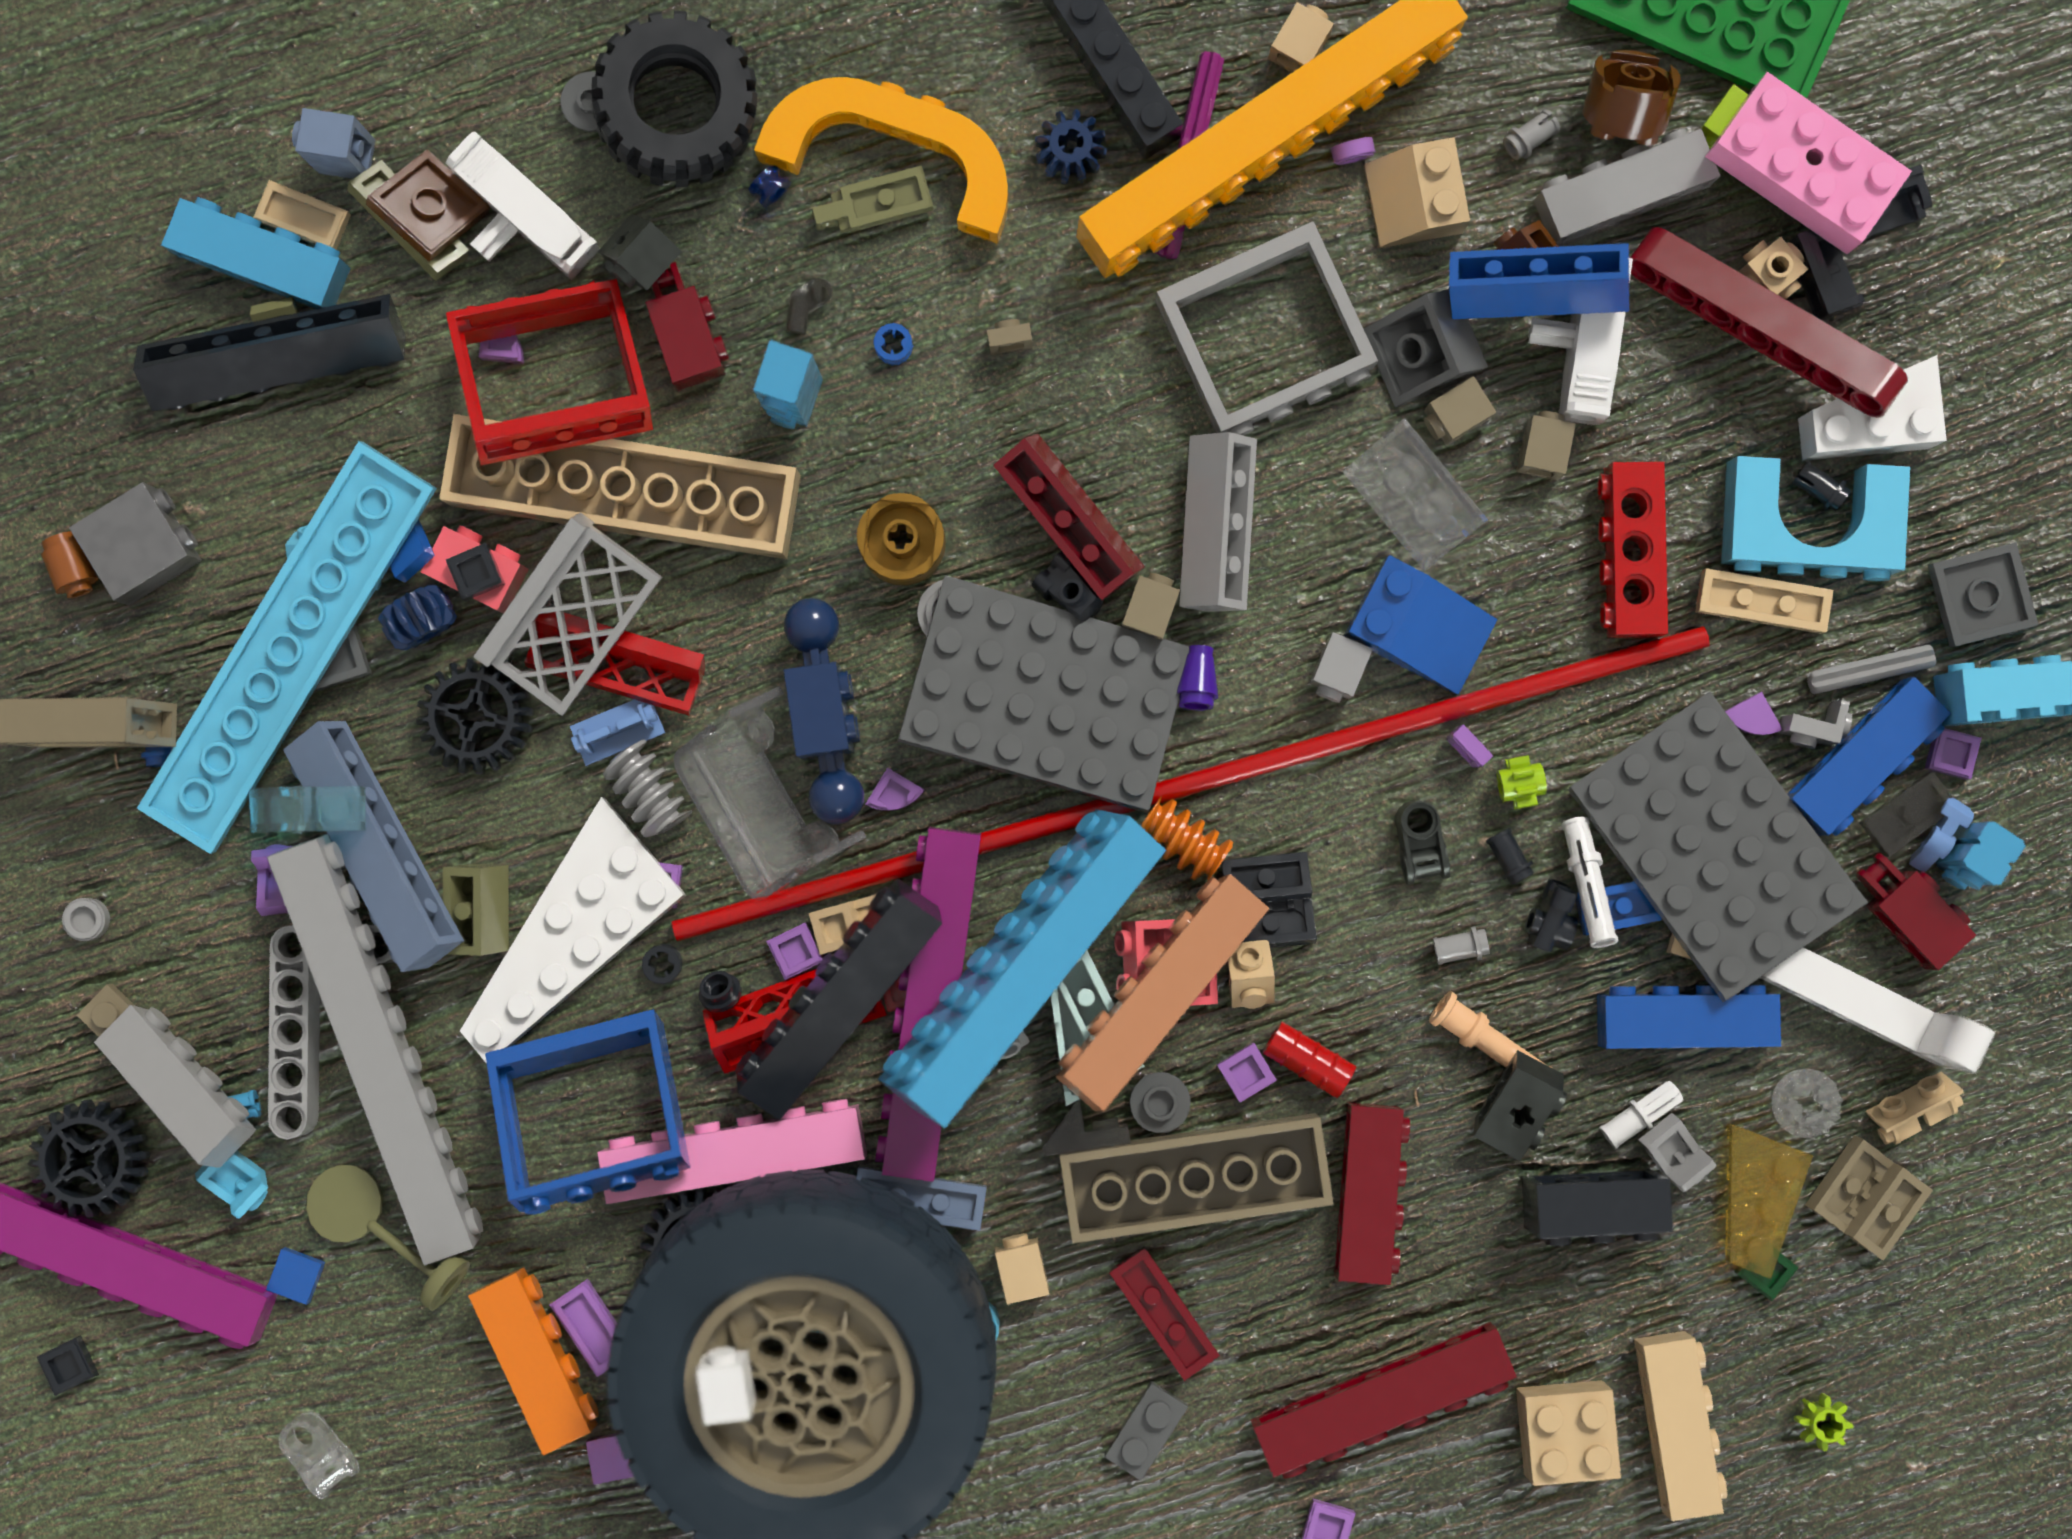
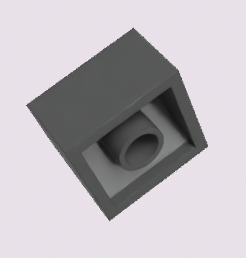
[1364,289,1488,407]

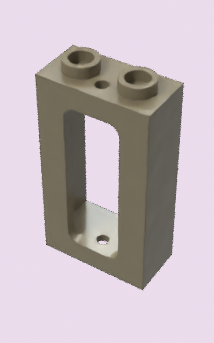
[0,698,177,748]

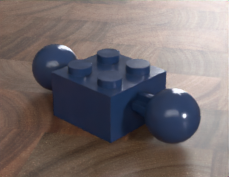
[784,598,864,825]

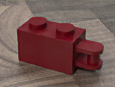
[645,261,730,391]
[1855,853,1976,970]

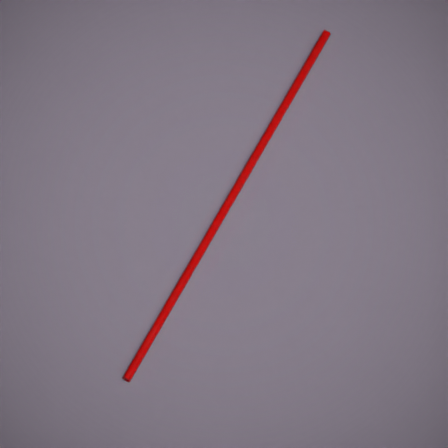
[671,626,1710,942]

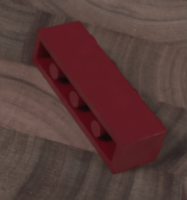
[993,434,1145,600]
[1334,1102,1410,1285]

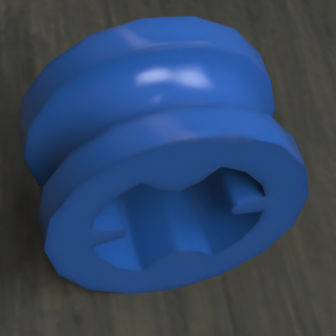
[874,323,913,365]

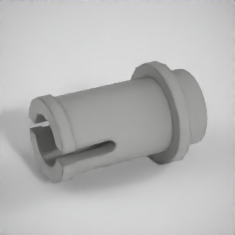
[1503,109,1561,160]
[1433,926,1490,965]

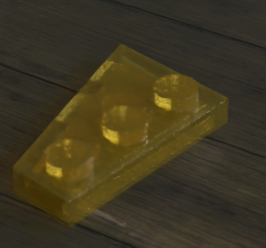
[1725,1124,1813,1279]

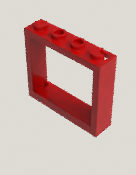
[445,279,653,466]

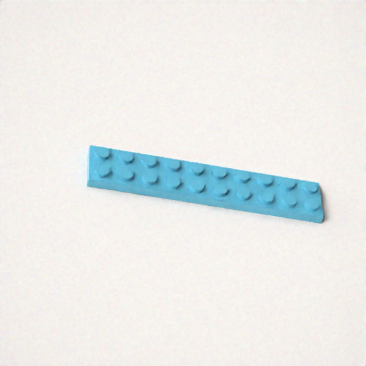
[136,441,437,854]

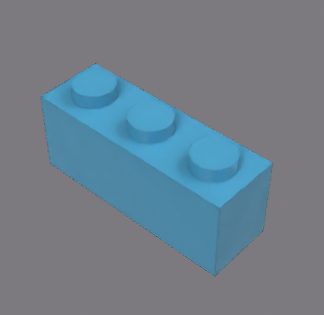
[753,340,823,429]

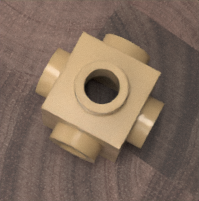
[1739,237,1808,299]

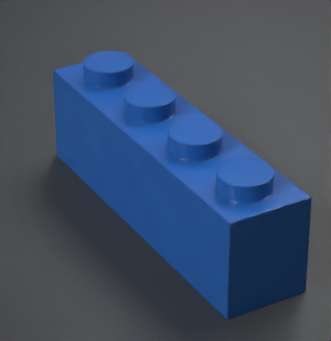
[1449,243,1629,319]
[1787,677,1951,836]
[1597,985,1781,1049]

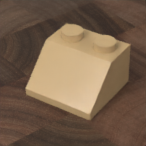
[1364,137,1470,249]

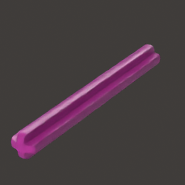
[1156,51,1224,259]

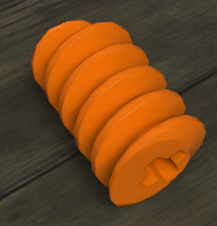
[1140,796,1234,881]

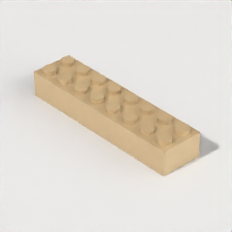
[439,414,801,559]

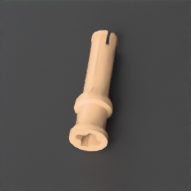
[1429,991,1554,1069]

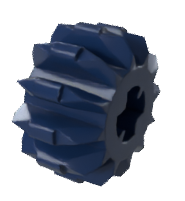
[1035,109,1107,185]
[378,585,457,651]

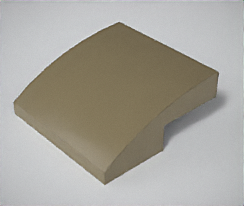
[1805,1135,1933,1261]

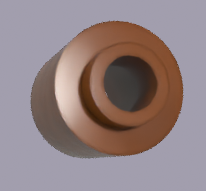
[41,531,98,598]

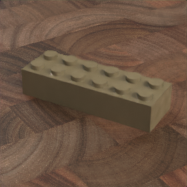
[1059,1113,1334,1244]

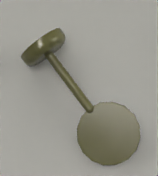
[306,1165,470,1311]

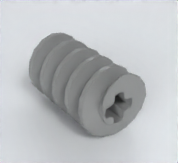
[603,740,692,837]

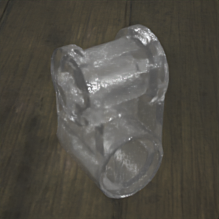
[279,1411,360,1500]

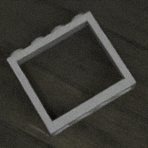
[1155,221,1378,436]

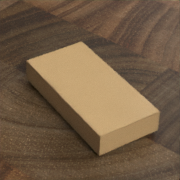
[253,180,351,250]

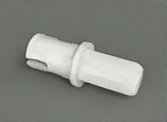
[1599,1081,1683,1150]

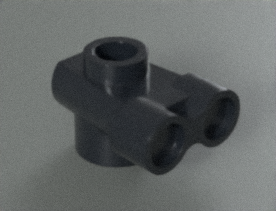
[1032,551,1104,622]
[1525,878,1578,952]

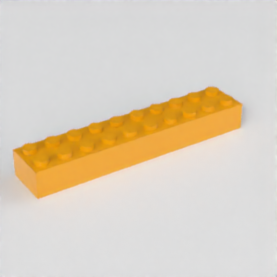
[1076,0,1468,279]

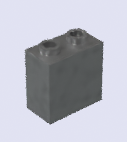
[69,482,202,606]

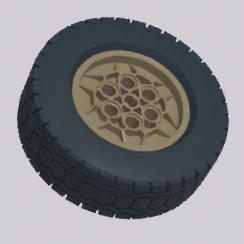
[608,1170,996,1539]

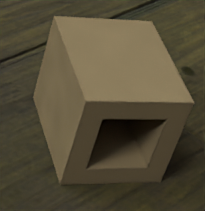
[1424,376,1496,446]
[1516,411,1576,480]
[1121,572,1180,640]

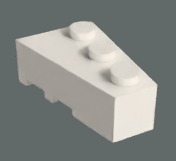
[1798,355,1947,461]

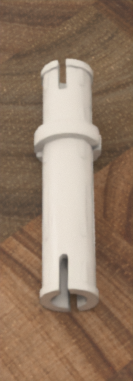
[1561,817,1618,948]

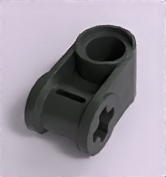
[1395,801,1451,885]

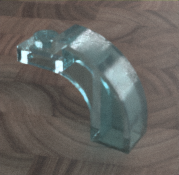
[249,786,366,835]

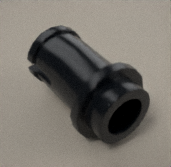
[1791,461,1851,512]
[1486,828,1534,886]

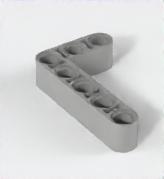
[268,925,394,1140]

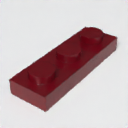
[1109,1246,1220,1381]

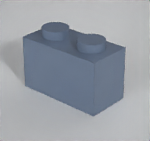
[292,108,375,179]

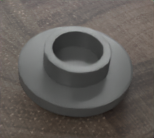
[560,72,597,132]
[1130,1072,1191,1133]

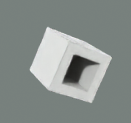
[696,1347,756,1425]

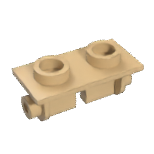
[1866,1071,1964,1145]

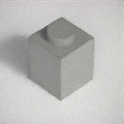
[1309,632,1373,703]

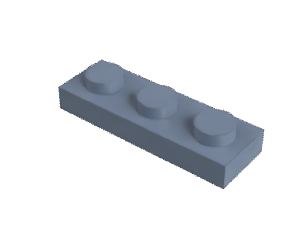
[856,1166,987,1231]

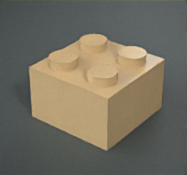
[1516,1380,1621,1486]

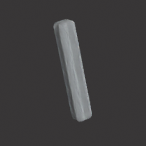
[1807,645,1936,694]

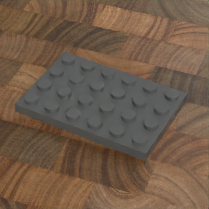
[897,575,1189,813]
[1568,692,1868,1002]

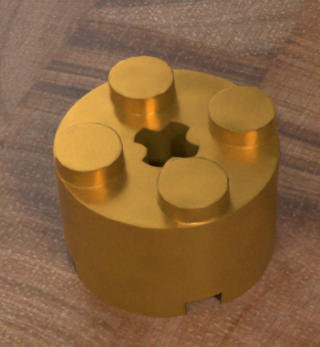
[857,493,946,585]

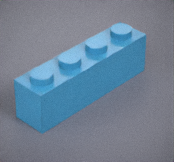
[161,197,350,309]

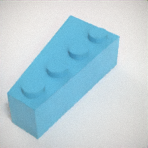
[1933,655,2072,727]

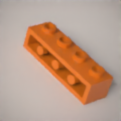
[468,1267,599,1456]

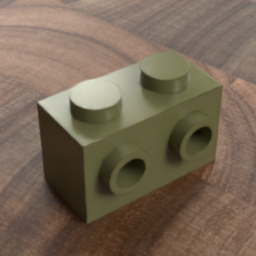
[443,864,509,956]

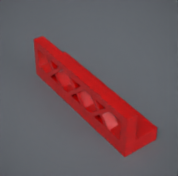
[524,612,705,716]
[702,969,887,1074]

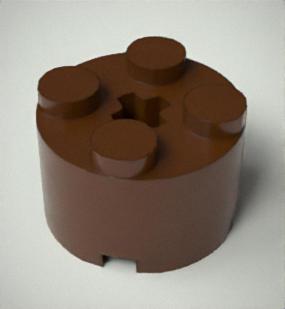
[1582,50,1681,146]

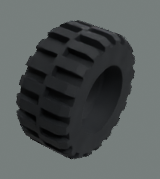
[591,10,758,188]

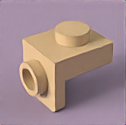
[1227,940,1275,1009]

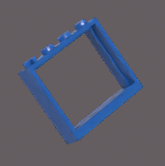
[485,1009,691,1214]

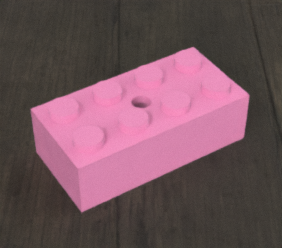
[1705,72,1912,254]

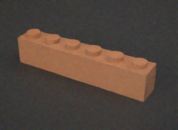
[1056,874,1270,1112]

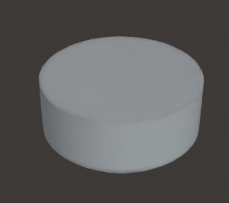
[62,898,110,941]

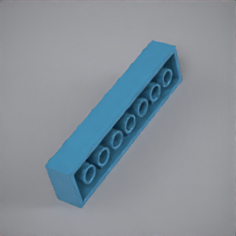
[878,809,1166,1128]

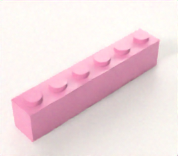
[597,1099,867,1204]

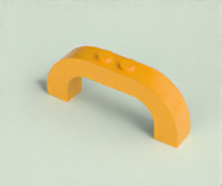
[754,77,1008,244]

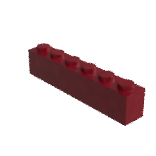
[1251,1321,1517,1479]

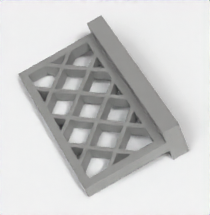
[473,513,662,716]

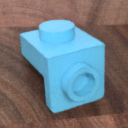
[195,1151,268,1219]

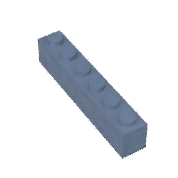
[283,721,464,972]

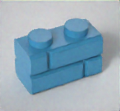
[1935,821,2026,890]

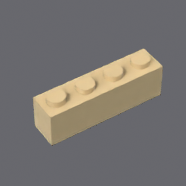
[1634,1331,1727,1521]

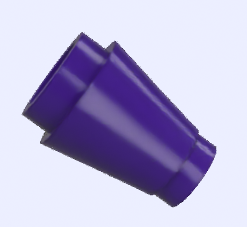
[1176,645,1218,711]

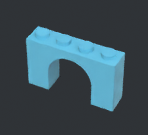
[1721,456,1910,581]

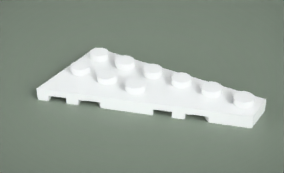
[460,797,686,1064]

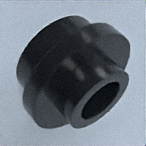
[699,971,742,1013]

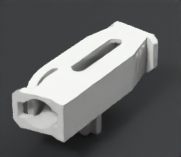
[446,131,600,280]
[1528,258,1633,425]

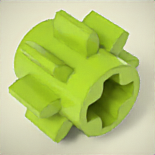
[1496,755,1547,809]
[1794,1393,1854,1451]

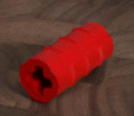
[1263,1021,1356,1098]

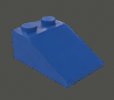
[1344,555,1498,695]

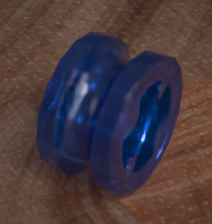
[748,165,791,207]

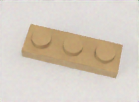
[1695,568,1834,634]

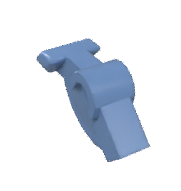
[1909,798,1974,872]

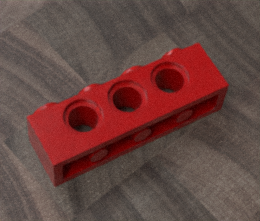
[1597,462,1668,639]

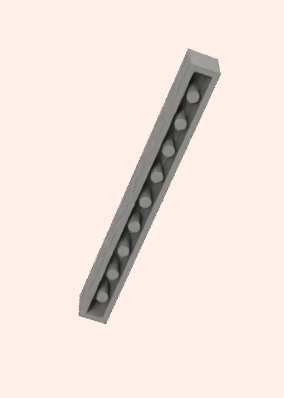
[267,834,483,1266]

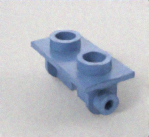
[570,700,665,766]

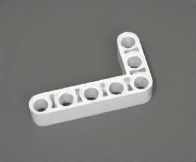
[1760,948,1995,1074]

